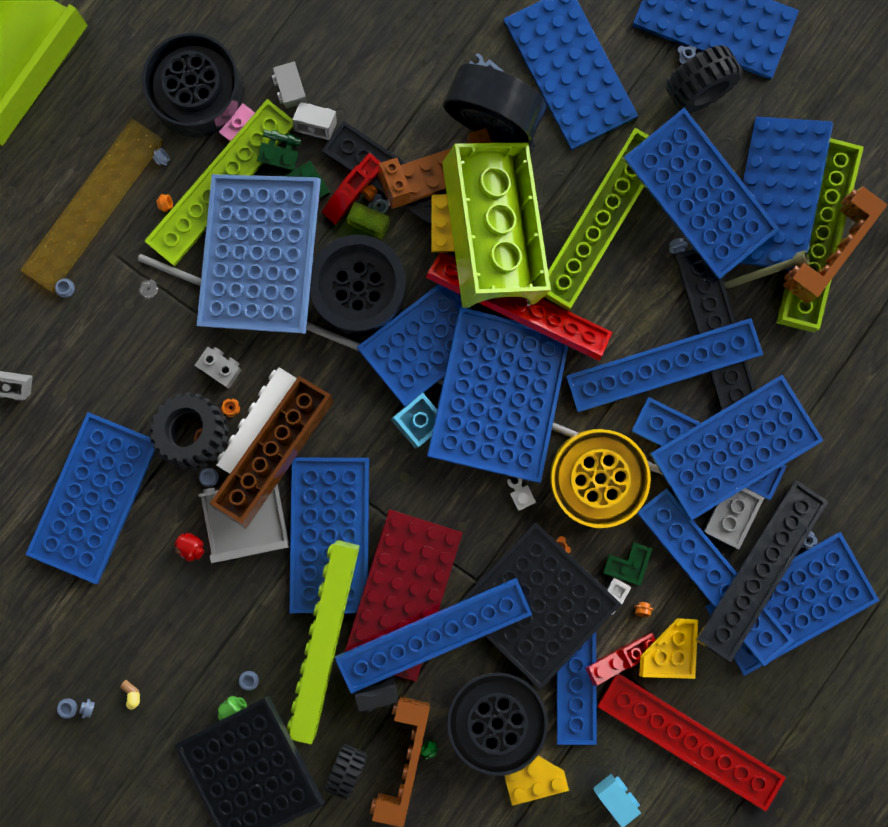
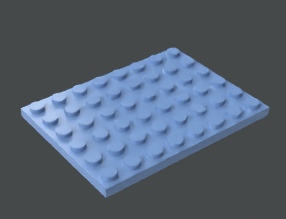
[197,174,321,334]

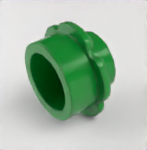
[420,740,438,759]

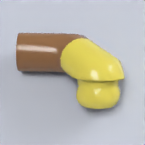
[120,680,140,710]

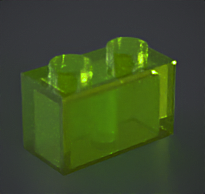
[347,202,390,239]

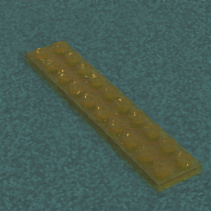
[21,119,164,292]

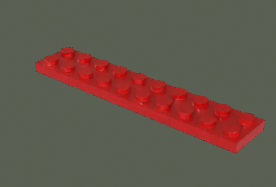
[426,252,613,361]
[597,673,786,811]

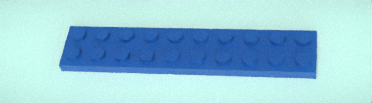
[566,318,763,412]
[636,488,794,666]
[335,578,532,693]

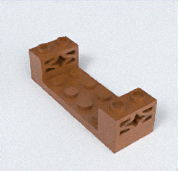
[378,128,492,209]
[783,186,888,304]
[370,696,430,827]

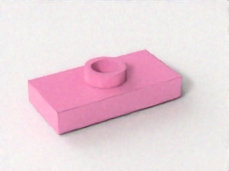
[219,103,255,141]

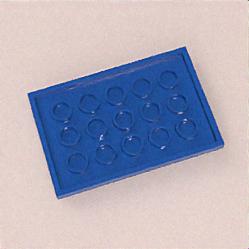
[357,284,472,408]

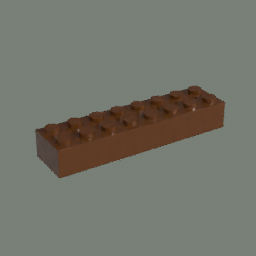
[210,376,333,529]

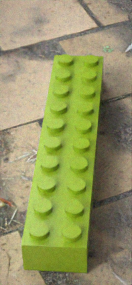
[544,128,649,311]
[776,138,864,333]
[287,540,360,744]

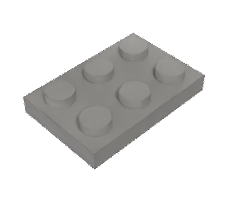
[703,488,764,550]

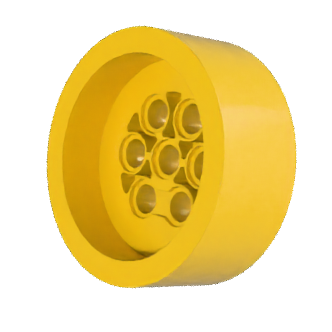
[550,429,651,528]

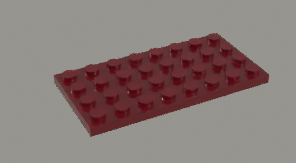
[344,509,463,682]

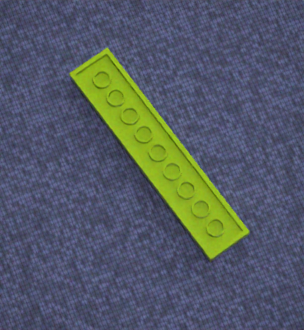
[145,99,294,266]

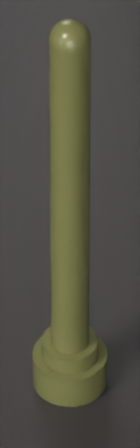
[724,250,810,289]

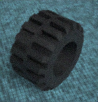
[325,744,367,800]

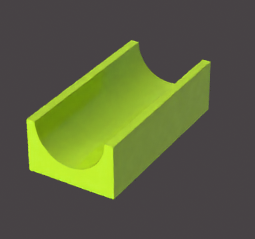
[0,0,88,146]
[442,143,551,308]

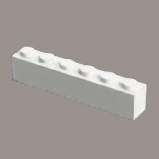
[217,368,297,473]

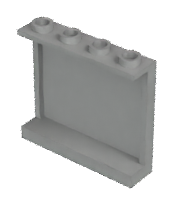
[198,484,290,563]

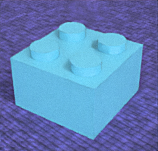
[391,393,437,448]
[593,774,641,827]

